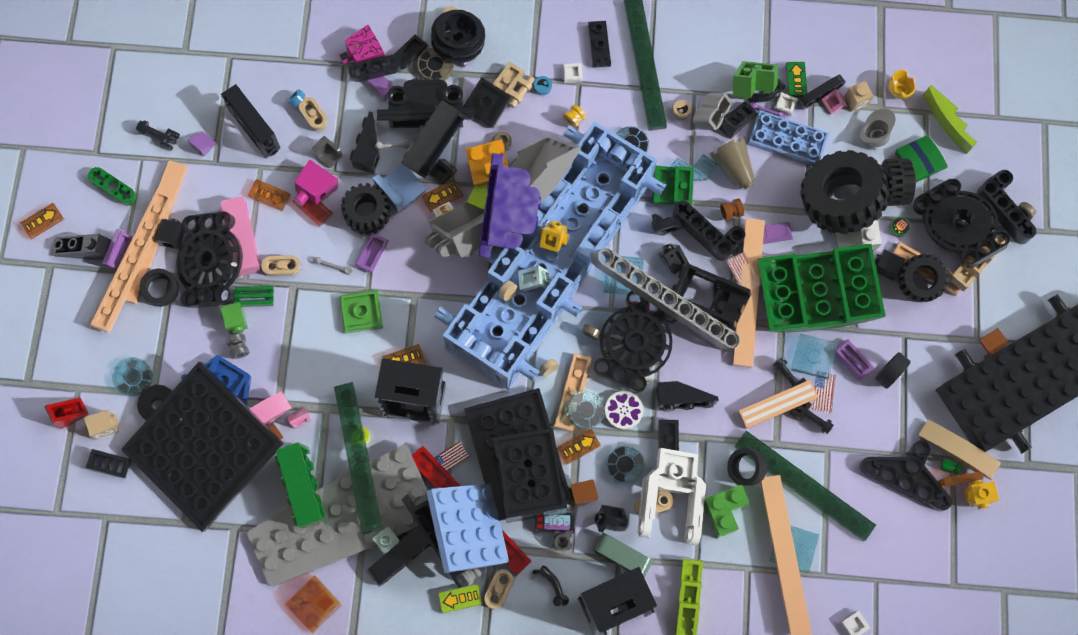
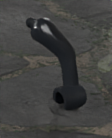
[748,79,785,103]
[533,565,569,606]

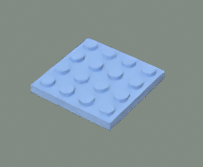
[426,484,509,573]

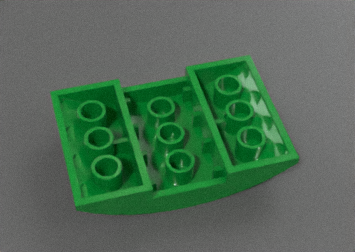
[757,243,886,333]

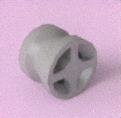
[461,568,483,585]

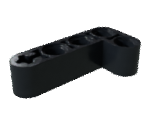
[977,170,1037,244]
[672,201,746,261]
[367,526,432,587]

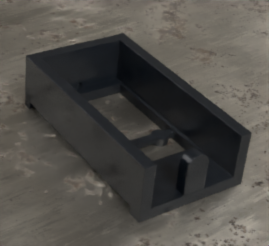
[220,84,281,158]
[671,263,752,328]

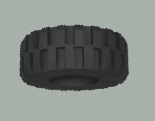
[800,150,890,234]

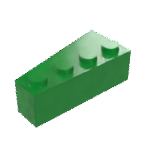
[275,442,326,529]

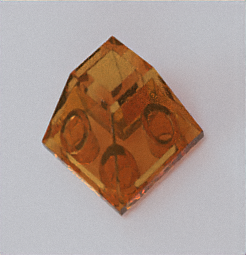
[285,575,343,634]

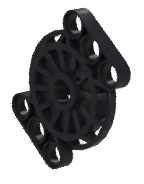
[913,179,1010,268]
[176,211,243,308]
[593,291,677,393]

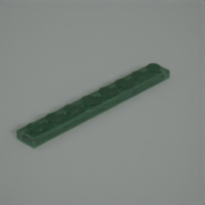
[623,0,667,131]
[334,382,383,535]
[734,430,876,542]

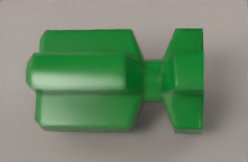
[940,459,962,475]

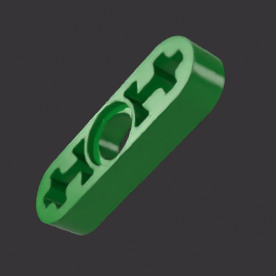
[88,167,137,206]

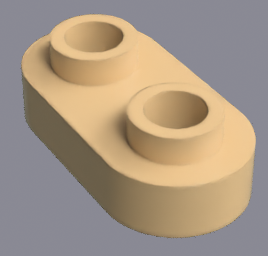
[298,97,328,131]
[261,255,301,276]
[634,491,674,515]
[484,569,513,609]

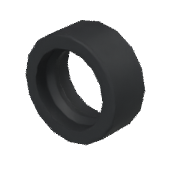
[139,268,179,307]
[875,352,911,389]
[727,448,767,486]

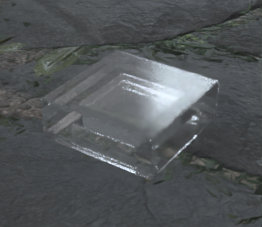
[392,403,412,422]

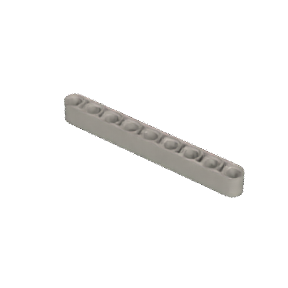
[591,248,740,350]

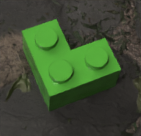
[733,61,778,99]
[704,485,749,539]

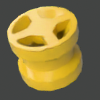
[563,104,586,128]

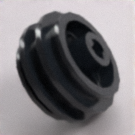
[431,10,485,63]

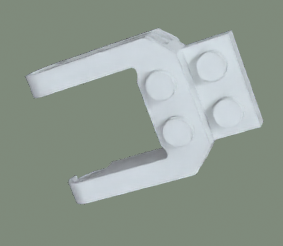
[637,448,706,546]

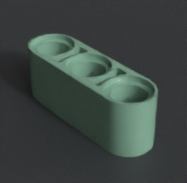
[593,532,653,578]

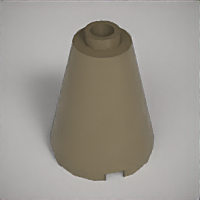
[710,136,755,190]

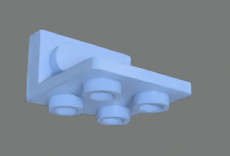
[373,164,426,213]

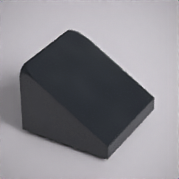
[429,159,457,185]

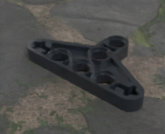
[859,440,952,512]

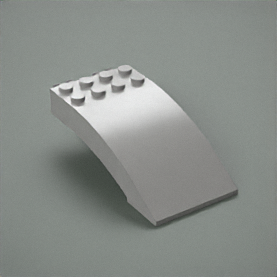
[423,135,580,258]

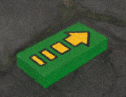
[786,62,808,98]

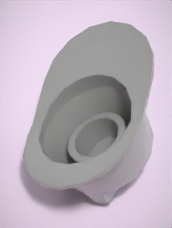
[860,109,896,150]

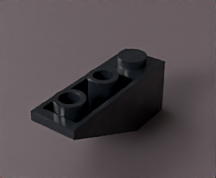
[350,111,380,174]
[52,234,111,260]
[656,381,719,412]

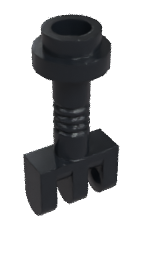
[136,120,180,151]
[773,358,807,389]
[789,402,834,434]

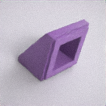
[188,131,216,156]

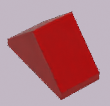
[44,398,88,429]

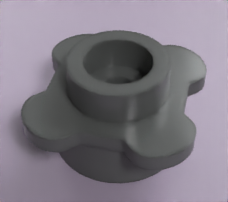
[552,530,572,550]

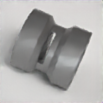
[226,334,250,359]

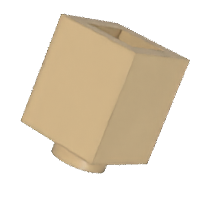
[844,81,874,112]
[84,410,119,440]

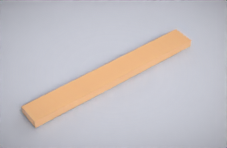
[125,160,188,305]
[90,189,175,333]
[732,218,765,368]
[760,475,812,635]

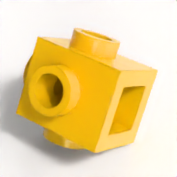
[539,221,569,252]
[964,480,1000,510]

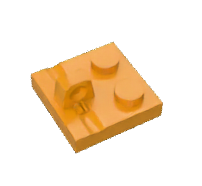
[466,139,509,186]

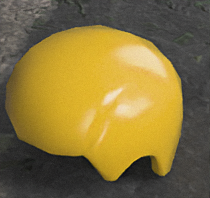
[888,70,916,99]

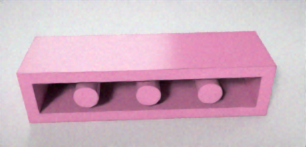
[219,196,262,277]

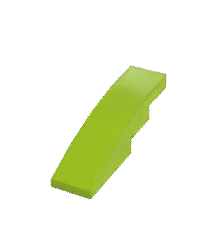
[923,85,977,154]
[675,558,703,635]

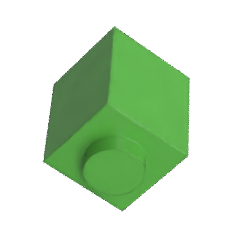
[221,302,248,334]

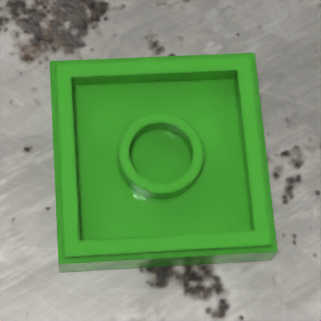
[340,290,383,334]

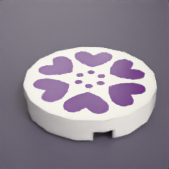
[604,391,643,430]

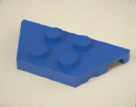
[181,355,252,406]

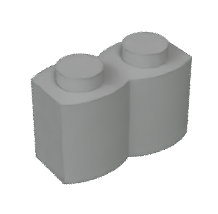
[693,93,732,130]

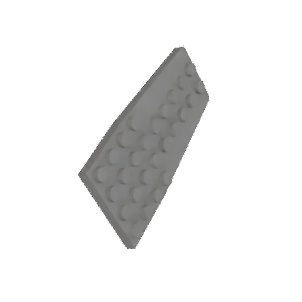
[247,444,428,586]

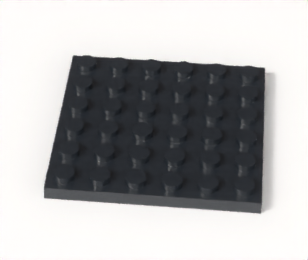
[121,361,284,532]

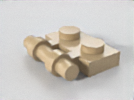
[493,62,535,108]

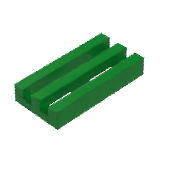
[234,286,274,307]

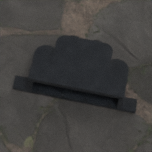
[377,78,474,128]
[401,494,467,588]

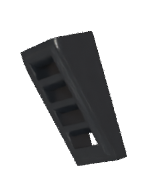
[719,101,758,139]
[85,449,131,479]

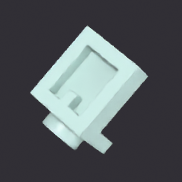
[518,265,550,291]
[373,527,400,555]

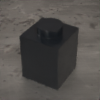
[156,218,184,250]
[874,249,905,281]

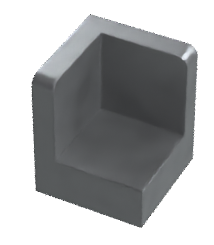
[311,136,342,168]

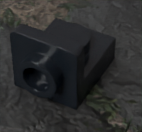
[651,214,683,236]
[658,243,690,274]
[594,505,628,533]

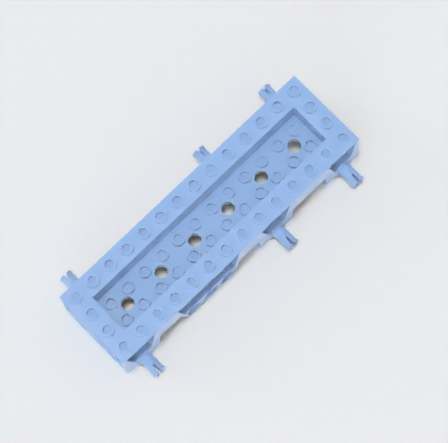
[434,121,666,391]

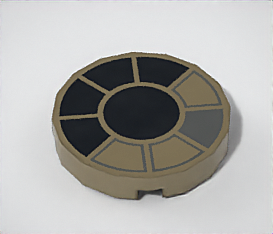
[417,48,454,81]

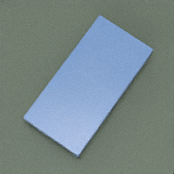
[748,110,829,165]

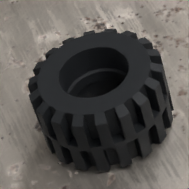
[881,158,916,206]
[341,183,390,235]
[898,254,950,302]

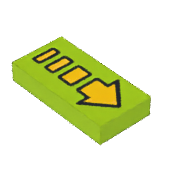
[438,584,482,614]

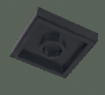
[463,77,512,128]

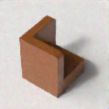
[979,328,1009,359]
[570,479,599,506]

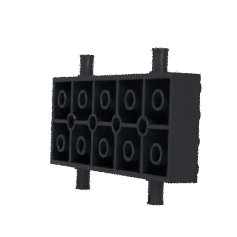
[935,294,1078,454]

